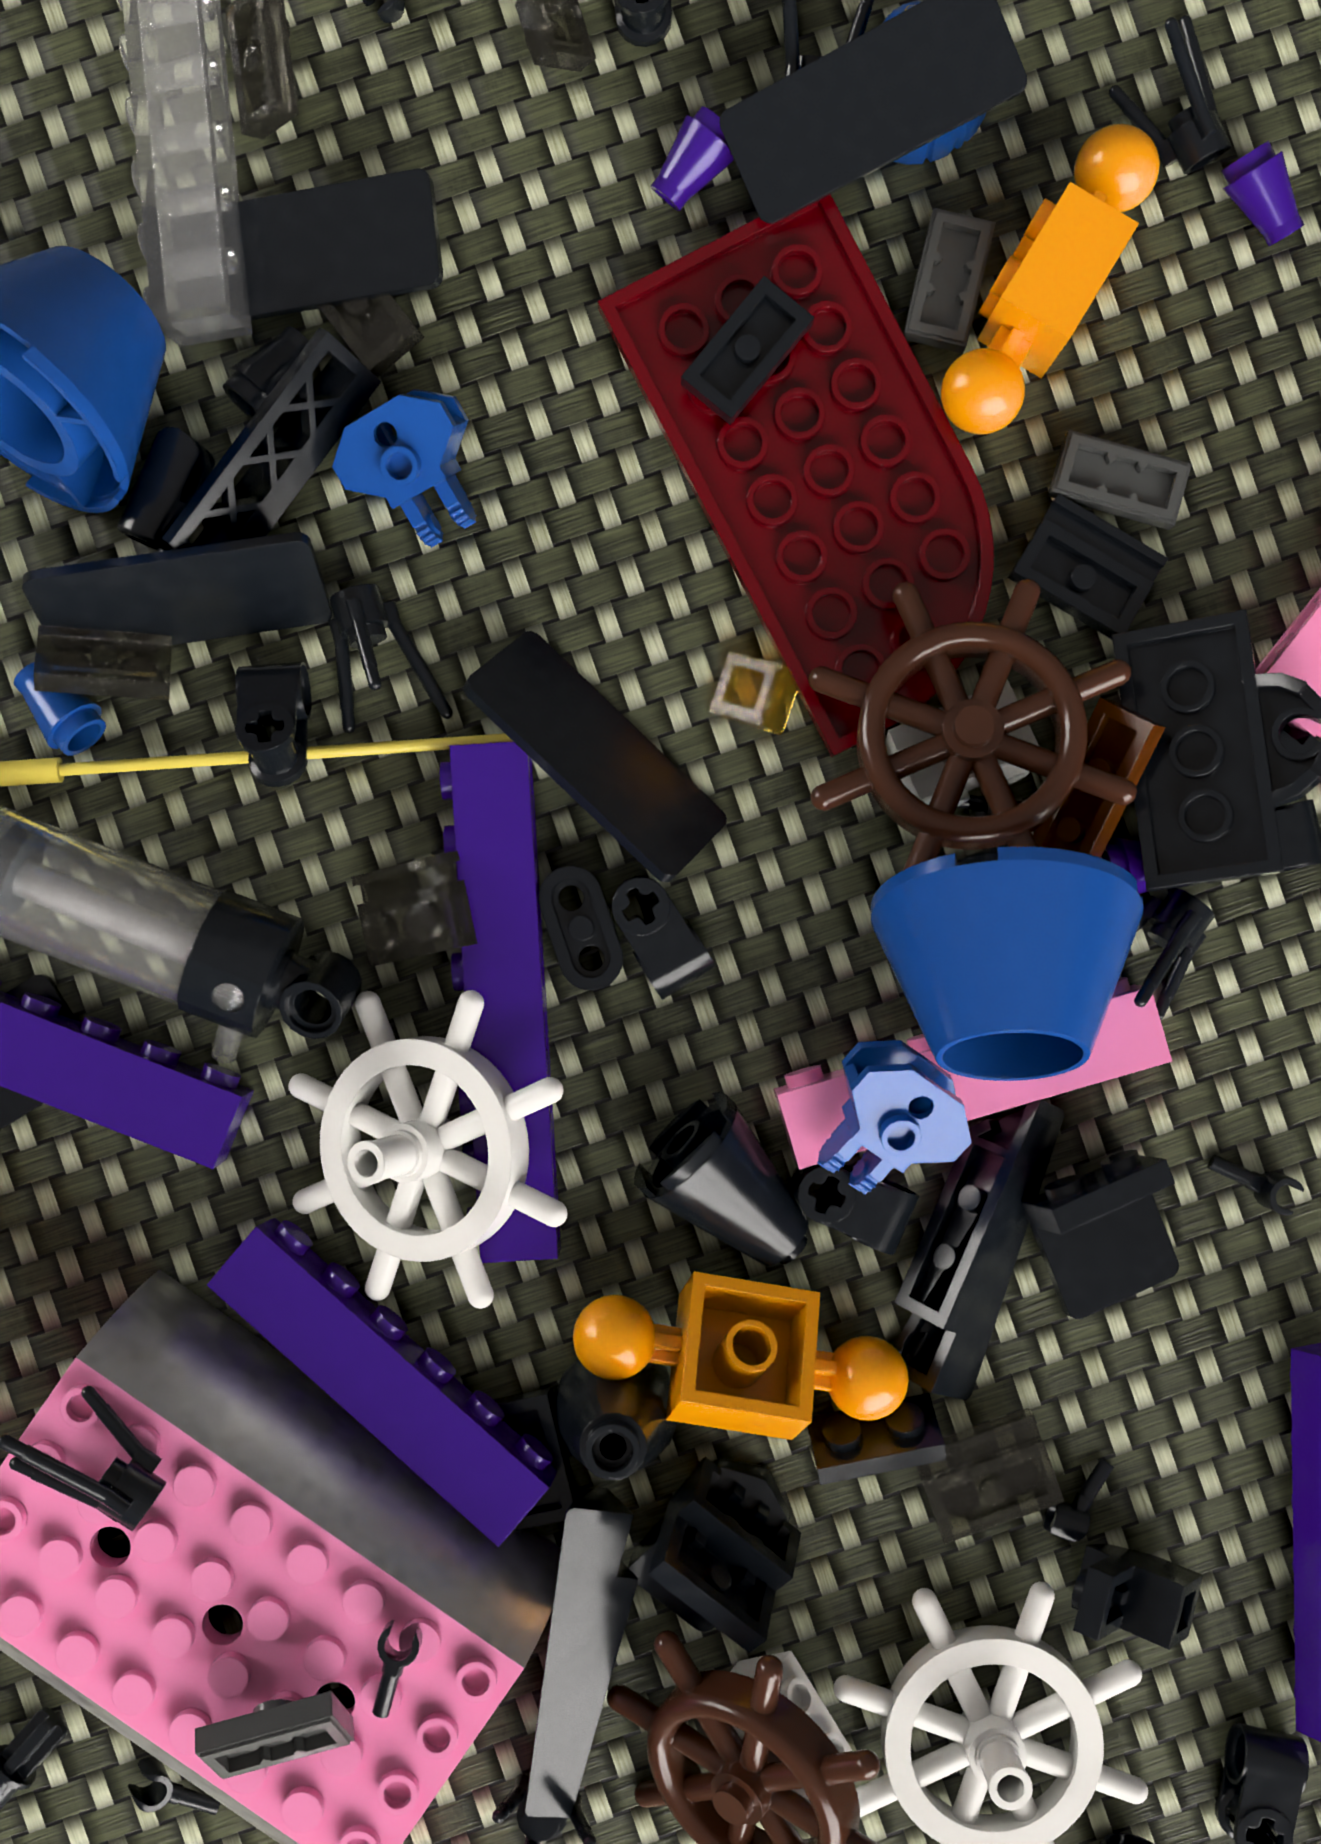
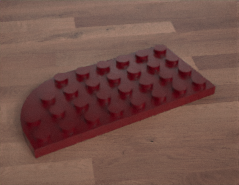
[598,195,994,757]

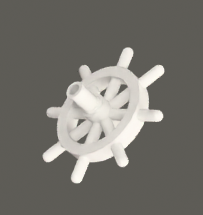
[288,990,568,1309]
[834,1582,1148,1844]

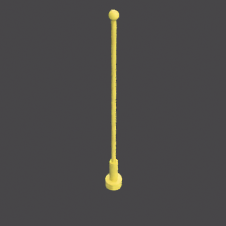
[0,733,514,787]

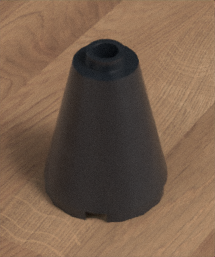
[634,1091,809,1266]

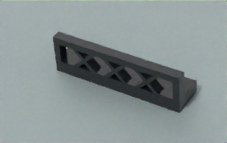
[162,328,381,549]

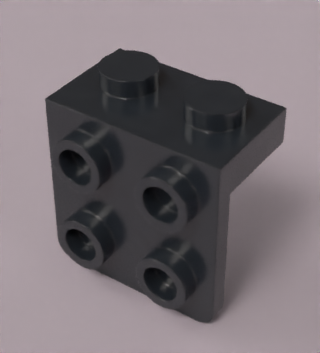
[1022,1150,1179,1319]

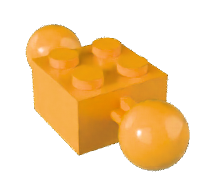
[941,124,1160,435]
[573,1271,909,1440]

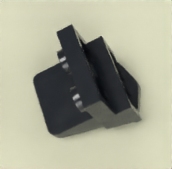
[628,1456,801,1653]

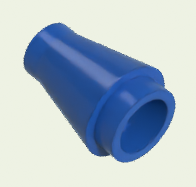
[14,661,106,756]

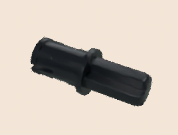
[0,1707,68,1810]

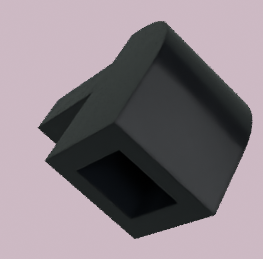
[1071,1544,1203,1650]

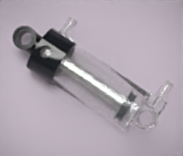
[0,805,362,1063]

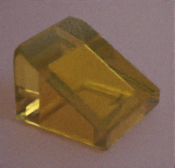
[709,651,797,735]

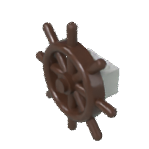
[808,579,1137,870]
[607,1630,880,1844]

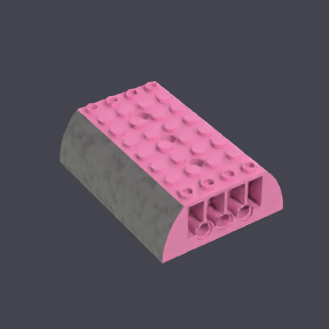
[0,1269,561,1844]

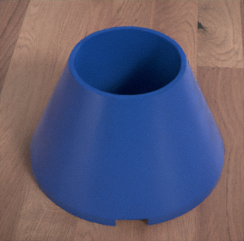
[0,246,166,513]
[871,847,1144,1081]

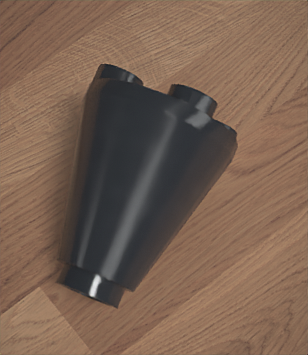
[553,1358,678,1480]

